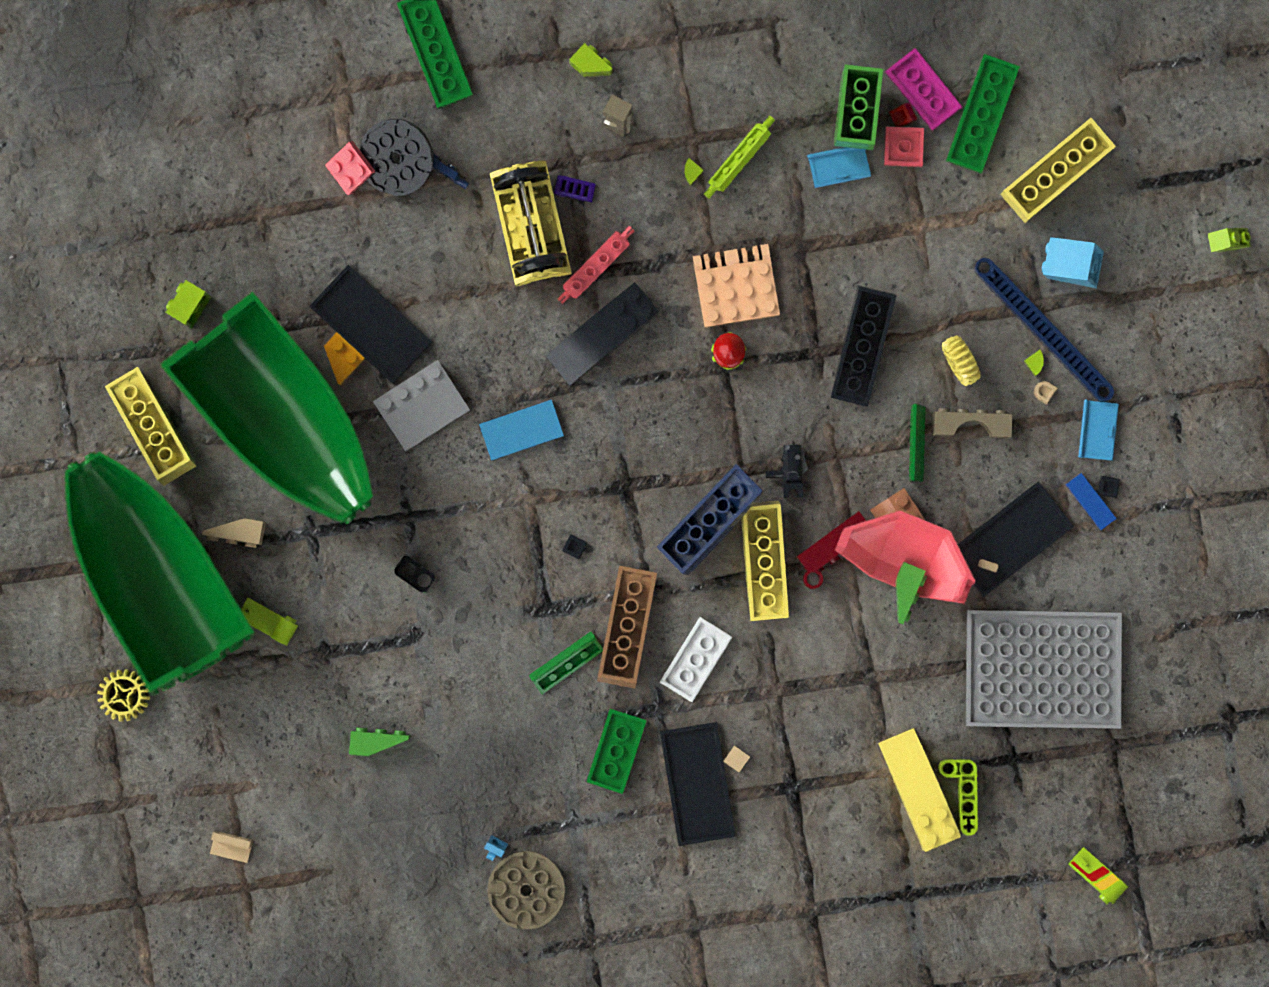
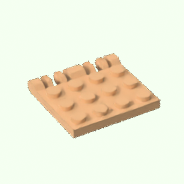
[693,244,780,328]

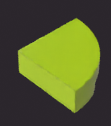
[684,158,703,185]
[1024,350,1044,376]

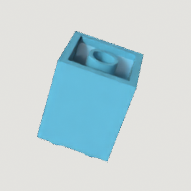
[1042,237,1104,288]

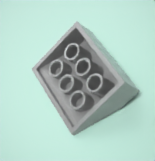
[373,360,470,451]

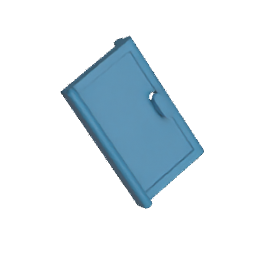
[807,147,871,188]
[1078,399,1119,461]

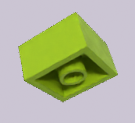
[165,280,211,329]

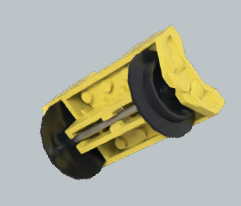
[490,161,572,287]

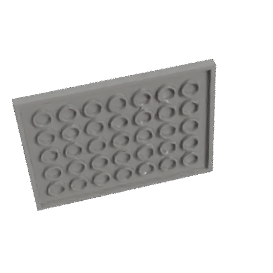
[966,610,1122,729]

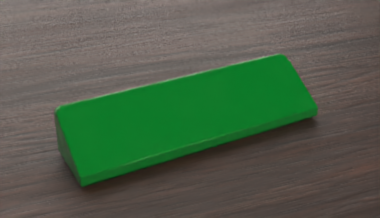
[909,404,926,482]
[529,632,603,694]

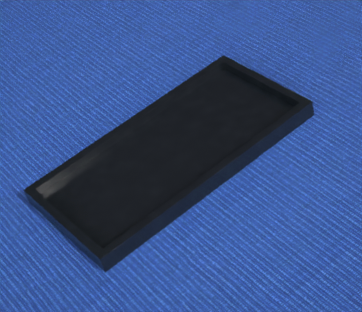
[309,265,432,384]
[957,482,1074,597]
[660,722,736,846]

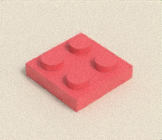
[884,127,924,167]
[325,141,375,195]

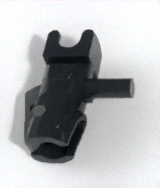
[766,445,808,498]

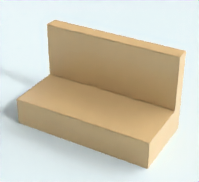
[210,831,253,863]

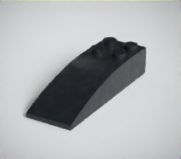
[546,282,659,386]
[830,285,897,407]

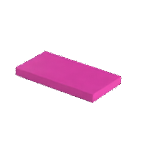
[885,48,962,131]

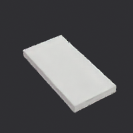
[660,617,732,702]

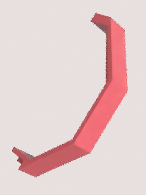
[835,511,975,604]

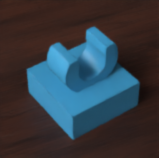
[484,835,508,861]

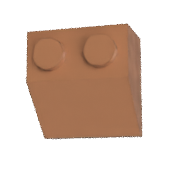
[870,488,925,521]

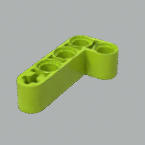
[938,759,978,836]

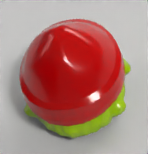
[711,332,747,370]

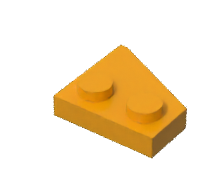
[324,332,365,385]

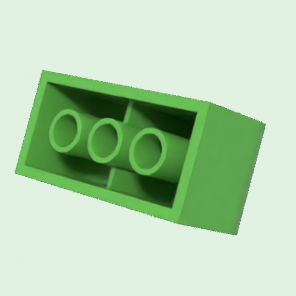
[834,65,883,150]

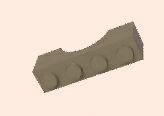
[603,94,634,137]
[933,408,1012,439]

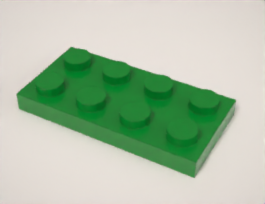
[586,708,647,794]

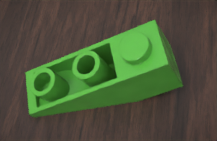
[895,562,927,624]
[349,727,410,756]

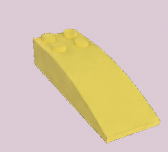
[105,367,197,486]
[741,501,789,621]
[878,728,961,852]

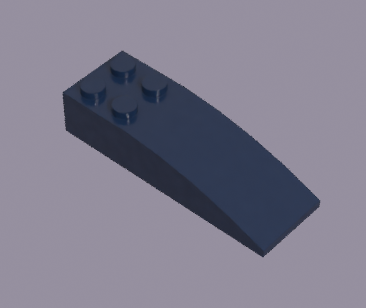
[657,464,763,575]

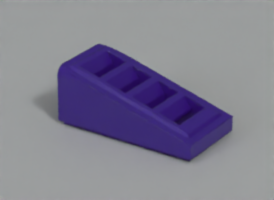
[554,175,596,203]

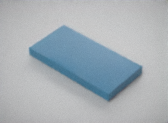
[479,400,564,461]

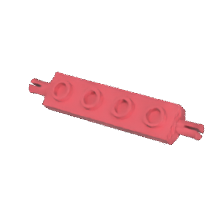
[557,226,635,304]

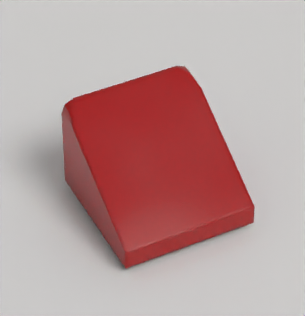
[889,103,917,127]

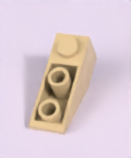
[202,518,266,548]

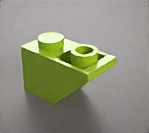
[569,43,613,77]
[1208,228,1251,252]

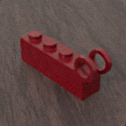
[796,511,866,589]

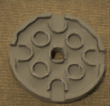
[488,851,565,929]

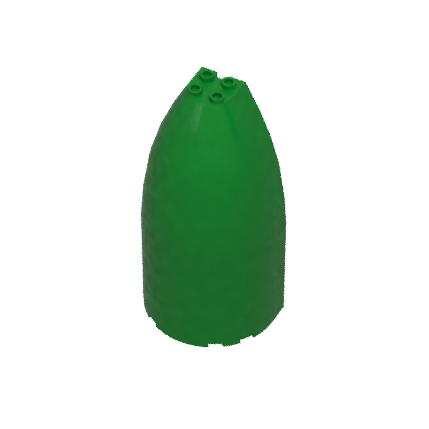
[160,291,373,524]
[65,451,254,695]

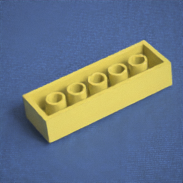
[1000,118,1116,223]

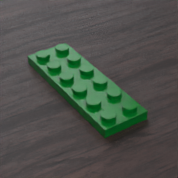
[397,0,473,109]
[946,54,1020,174]

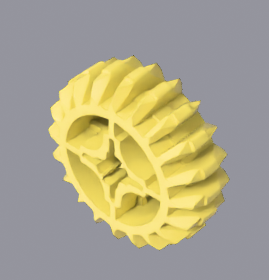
[942,335,981,386]
[97,669,150,721]

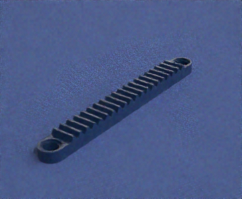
[974,258,1114,402]

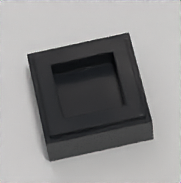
[1097,476,1120,498]
[562,534,588,559]

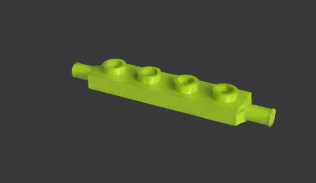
[704,115,775,199]

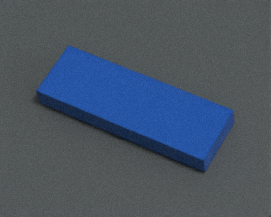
[1065,473,1116,530]

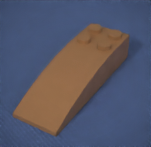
[597,566,657,688]

